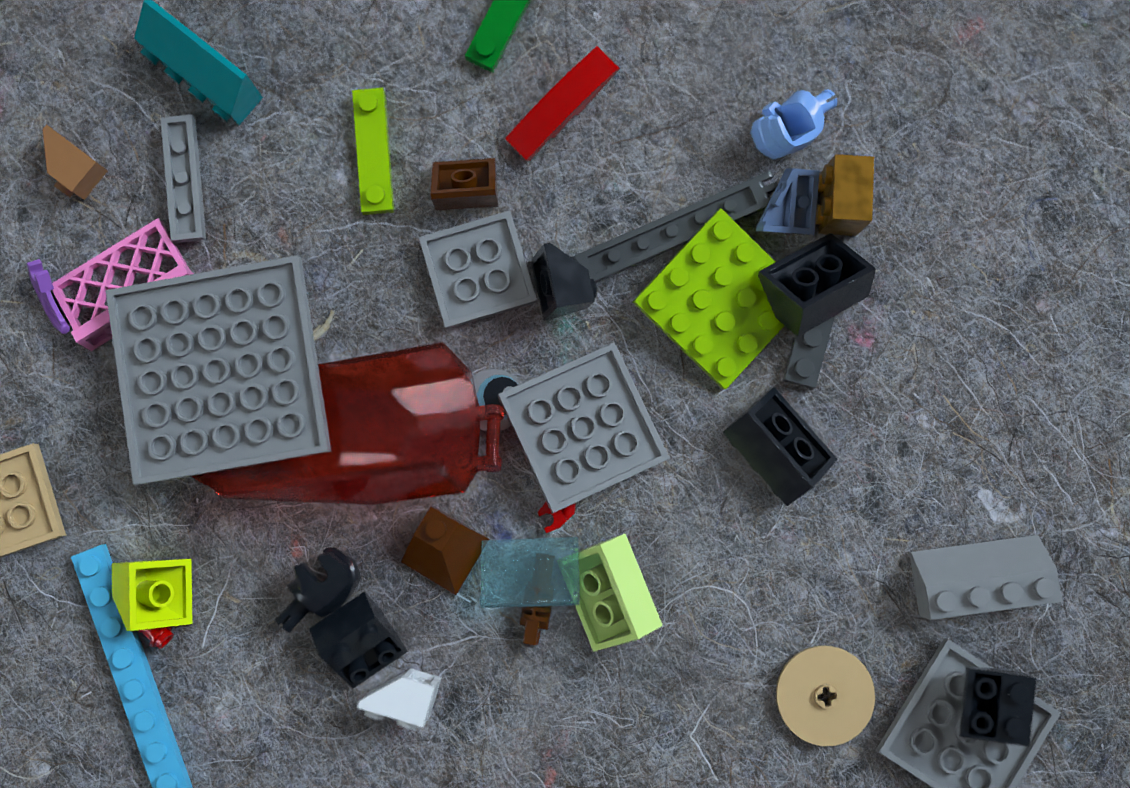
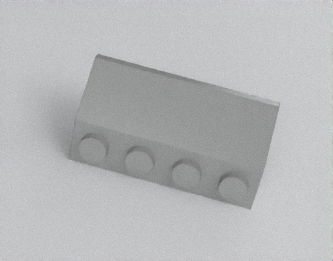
[909,535,1063,620]

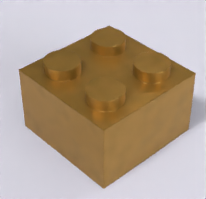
[815,154,874,236]

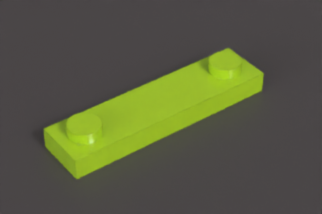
[352,87,394,215]

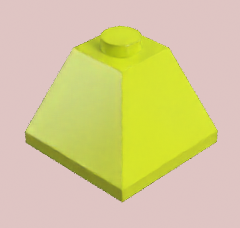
[111,559,193,631]

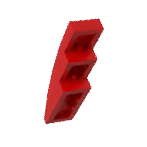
[505,46,620,161]

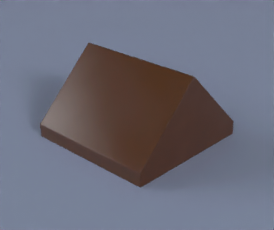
[430,158,498,211]

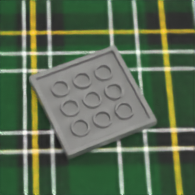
[498,342,670,513]
[876,638,1061,788]

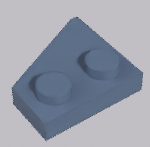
[756,168,820,235]

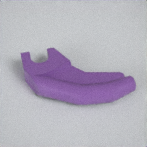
[27,259,70,334]

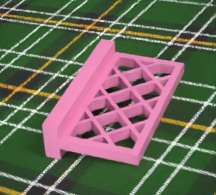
[52,218,194,351]

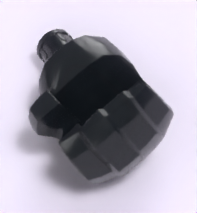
[275,547,361,633]

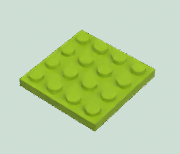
[632,208,785,390]

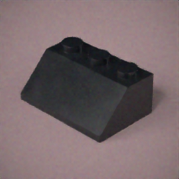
[758,233,876,337]
[723,387,837,506]

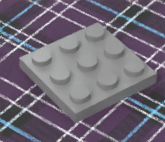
[419,210,537,330]

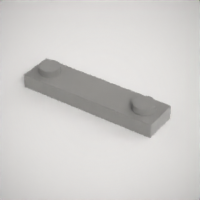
[160,114,206,243]

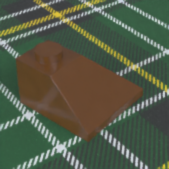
[401,506,490,595]

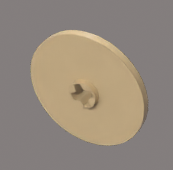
[776,645,875,746]

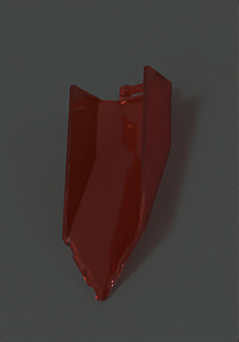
[191,342,504,505]

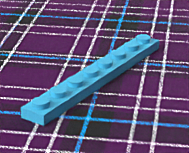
[71,544,193,788]

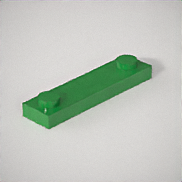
[465,0,531,73]

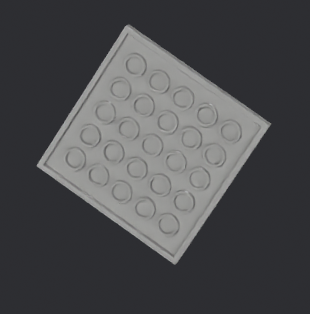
[106,255,331,485]

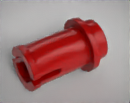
[139,626,174,649]

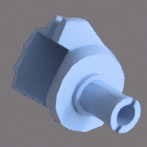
[750,89,837,159]

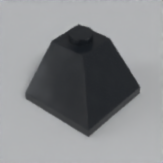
[531,243,597,321]

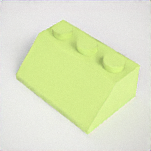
[557,534,663,652]

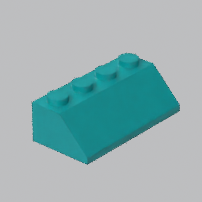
[134,0,263,125]

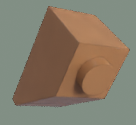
[43,124,108,200]

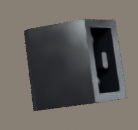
[309,591,407,688]
[959,667,1037,747]

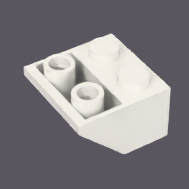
[357,668,442,730]

